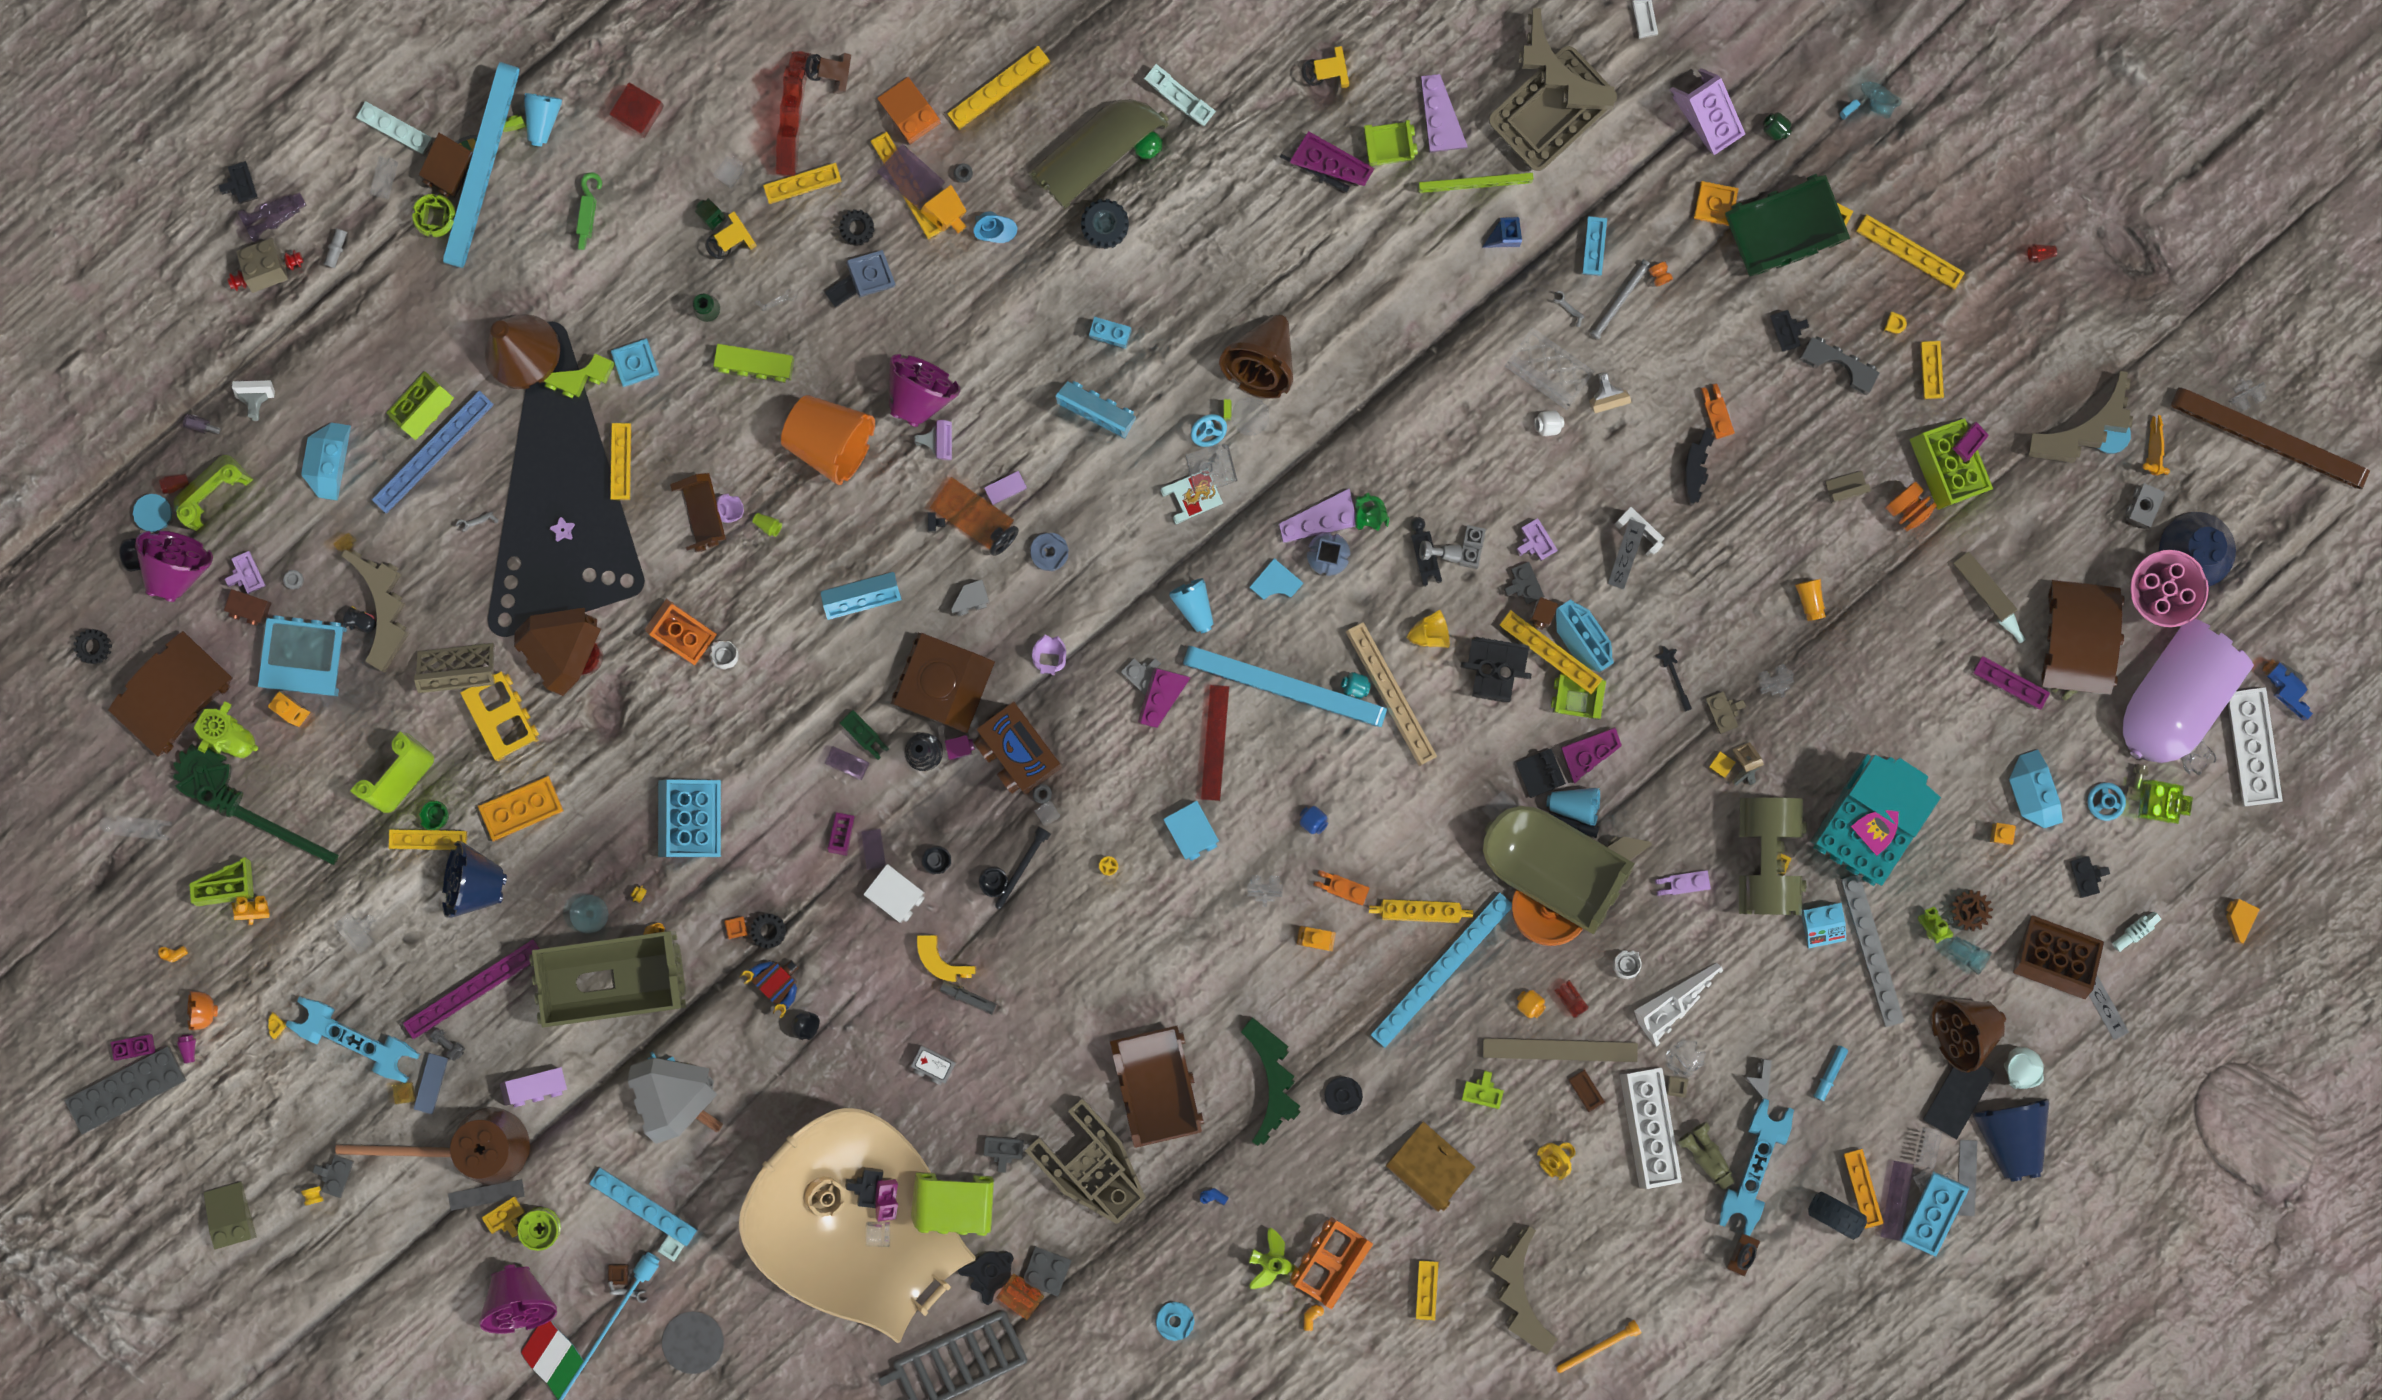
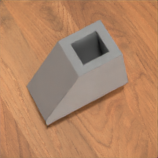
[951,580,990,616]

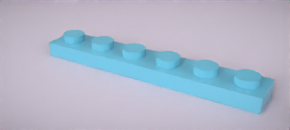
[590,1167,698,1247]

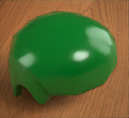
[1132,131,1162,159]
[419,801,449,830]

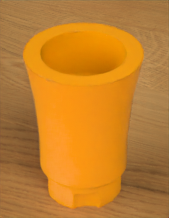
[1795,578,1826,621]

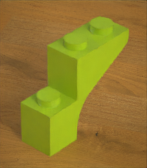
[543,354,615,399]

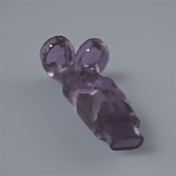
[237,192,307,243]

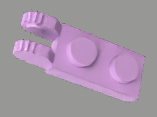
[1655,870,1711,896]

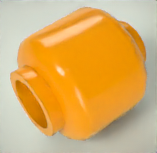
[1517,990,1546,1018]

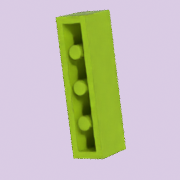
[714,344,795,383]

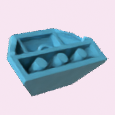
[301,422,351,501]
[1556,599,1614,673]
[2009,750,2063,828]

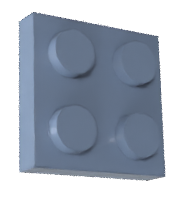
[846,250,896,298]

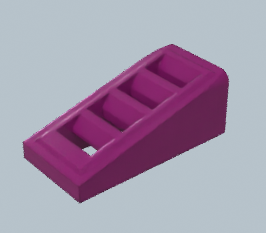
[827,812,855,856]

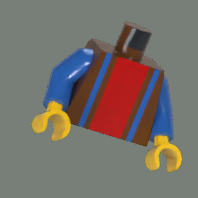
[739,960,799,1018]

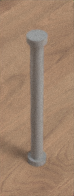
[1590,259,1652,340]

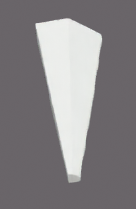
[1634,963,1723,1047]

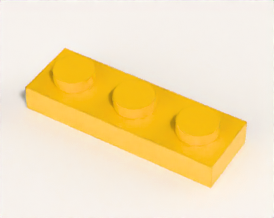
[1920,341,1944,400]
[1415,1260,1439,1320]

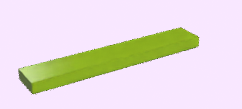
[1418,173,1534,193]

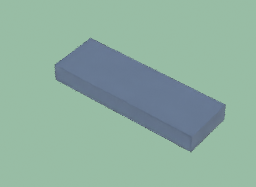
[414,1053,449,1114]

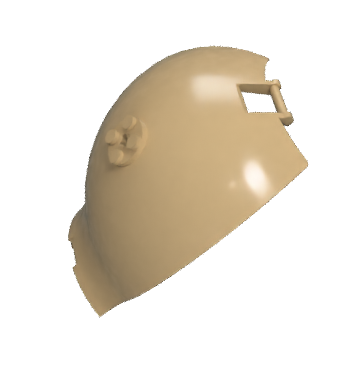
[739,1108,975,1343]

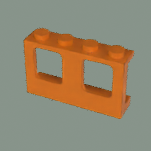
[1290,1217,1373,1309]

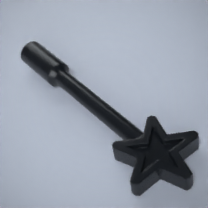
[1656,646,1692,712]

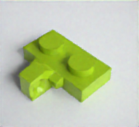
[1461,1070,1504,1109]

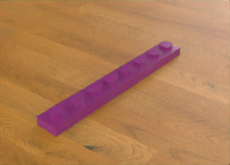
[403,939,540,1039]

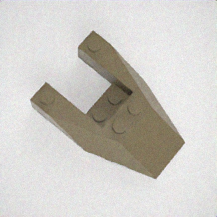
[1025,1098,1146,1224]

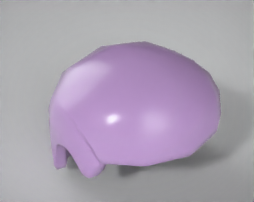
[716,494,744,523]

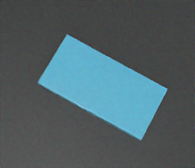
[1900,1171,1969,1257]

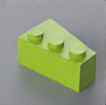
[189,857,254,906]

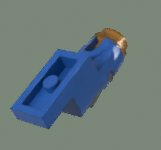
[2262,658,2313,720]

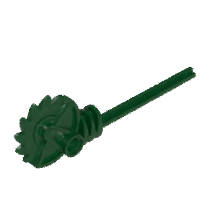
[173,744,339,865]

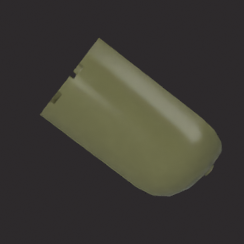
[1028,99,1169,210]
[1483,806,1635,935]

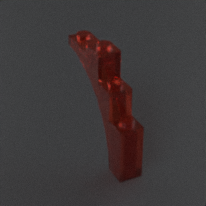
[776,51,811,176]

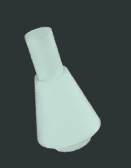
[1997,614,2026,643]

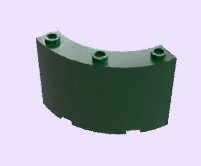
[1725,174,1851,277]

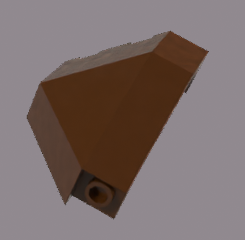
[514,608,601,696]

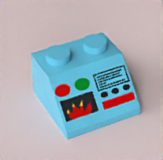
[1801,903,1846,948]

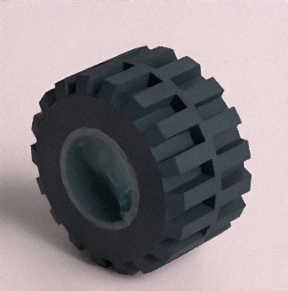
[1081,199,1129,249]

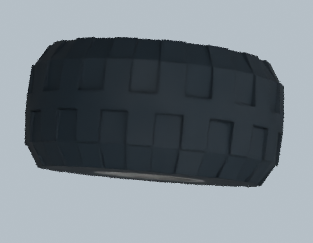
[1808,1191,1867,1240]

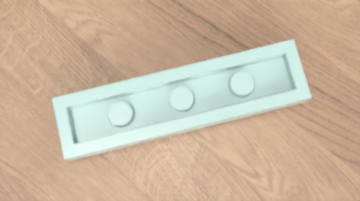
[356,101,433,155]

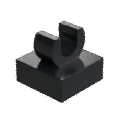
[928,512,946,533]

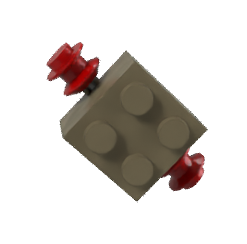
[227,238,304,293]

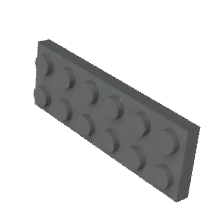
[64,1046,187,1134]

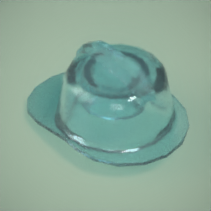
[1861,82,1902,119]

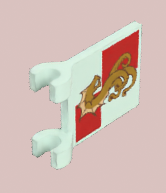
[1160,469,1223,525]

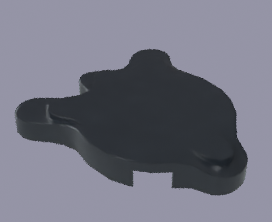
[958,1251,1014,1305]

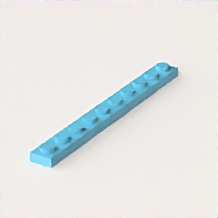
[1371,892,1512,1048]

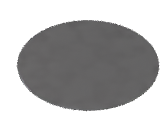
[662,1312,724,1374]

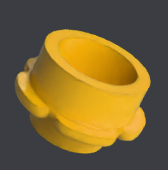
[630,885,647,903]

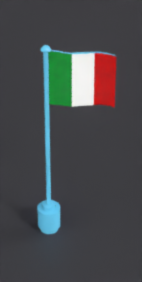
[521,1252,660,1400]

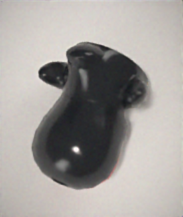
[343,606,376,633]

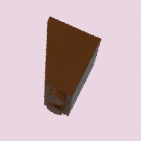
[419,133,473,198]

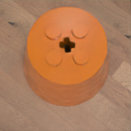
[781,395,875,485]

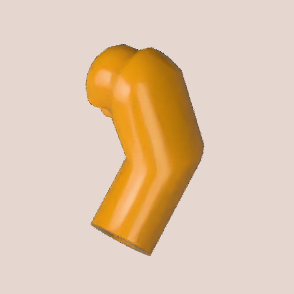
[643,923,665,935]
[158,945,188,962]

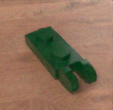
[839,710,889,760]

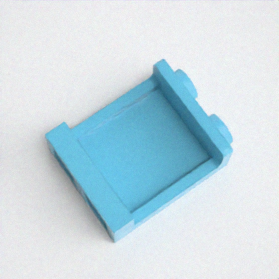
[1163,801,1219,861]

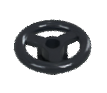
[990,526,1019,556]

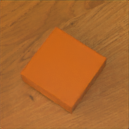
[725,916,748,939]

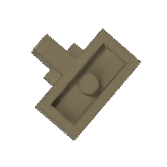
[1705,691,1746,734]

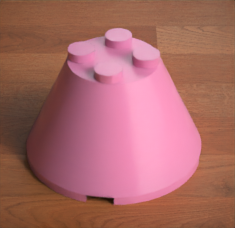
[2130,550,2209,627]

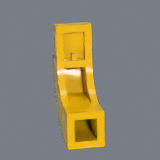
[917,935,976,982]

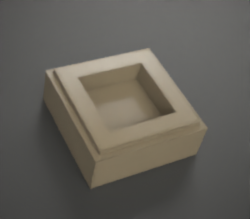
[1667,1076,1688,1098]

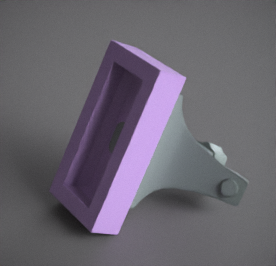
[914,420,952,460]

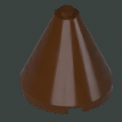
[485,314,560,389]
[1219,315,1293,399]

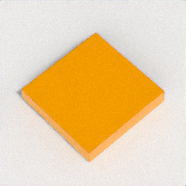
[1693,181,1739,226]

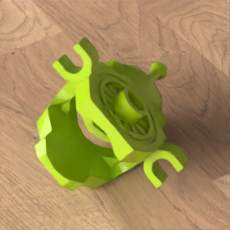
[193,701,258,758]

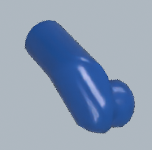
[1199,1188,1229,1206]

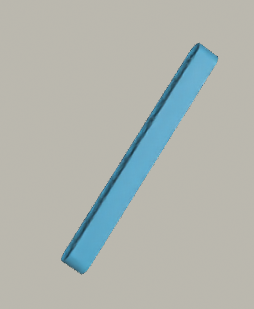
[443,62,520,268]
[1183,645,1387,727]

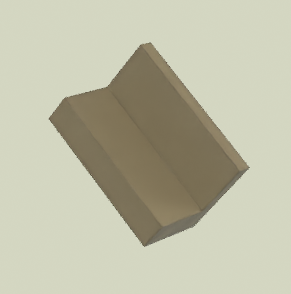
[1825,471,1871,504]

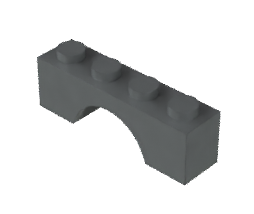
[1799,337,1880,395]

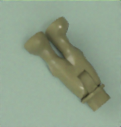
[1677,1121,1735,1190]

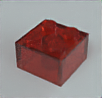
[609,82,664,138]

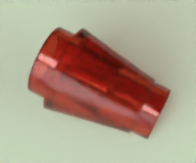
[2027,244,2057,263]
[159,474,189,494]

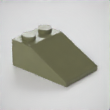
[204,1182,257,1250]

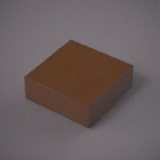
[608,1265,629,1285]

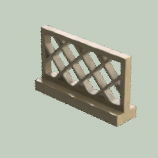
[414,643,495,693]

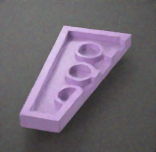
[1421,74,1468,152]
[1279,488,1356,543]

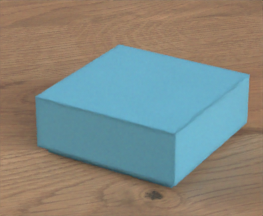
[1839,99,1861,120]

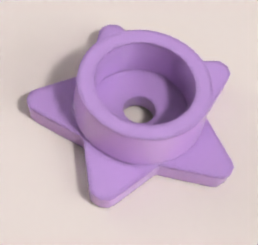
[550,517,575,542]

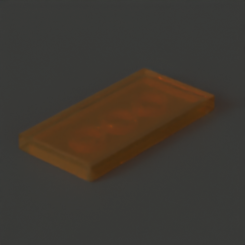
[930,477,1014,550]

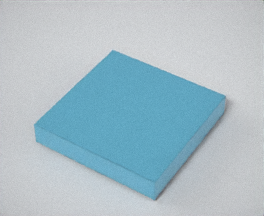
[611,338,660,387]

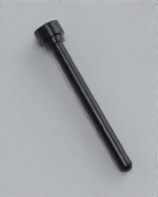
[995,826,1051,909]

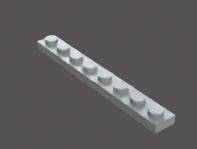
[1840,874,1905,1027]

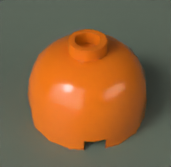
[187,991,218,1030]

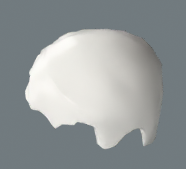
[709,641,739,670]
[1613,950,1642,979]

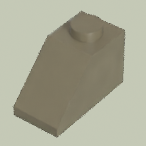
[1607,836,1652,860]

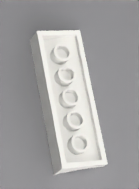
[1620,1068,1682,1189]

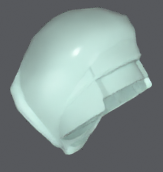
[2004,1047,2044,1089]

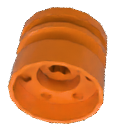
[1885,481,1937,532]

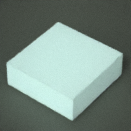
[658,1235,685,1262]

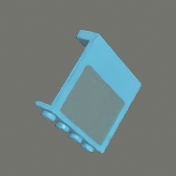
[258,615,347,697]

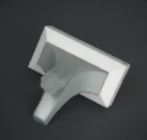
[232,380,275,421]

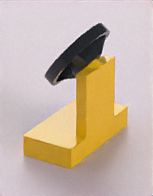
[1301,46,1349,88]
[705,211,757,259]

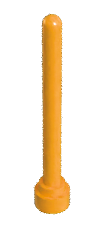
[1556,1320,1642,1373]

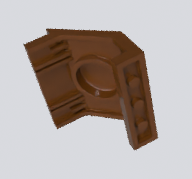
[890,632,995,733]

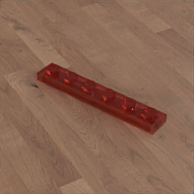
[1201,685,1229,801]

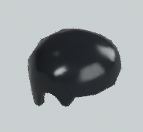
[921,845,951,875]
[979,866,1008,897]
[791,1011,820,1040]

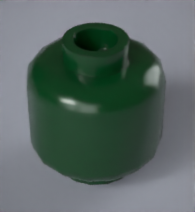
[1763,112,1792,141]

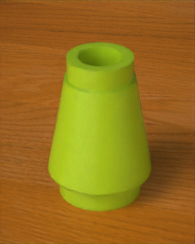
[752,513,782,537]

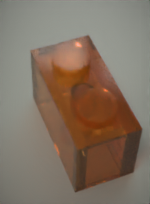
[996,1273,1044,1320]

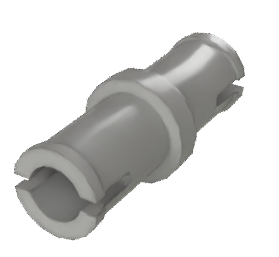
[324,228,348,268]

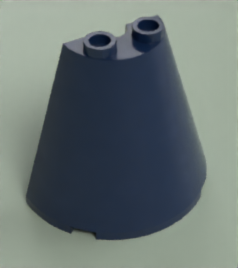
[1972,1099,2049,1182]

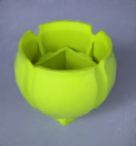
[412,194,456,237]

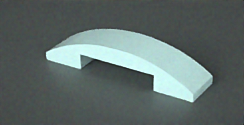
[1144,64,1216,126]

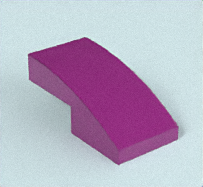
[876,1179,898,1222]

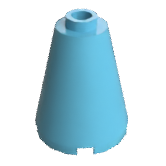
[524,93,562,146]
[1169,578,1214,634]
[1547,788,1600,826]

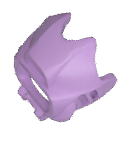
[1032,635,1067,675]

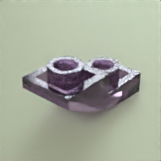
[824,746,870,780]

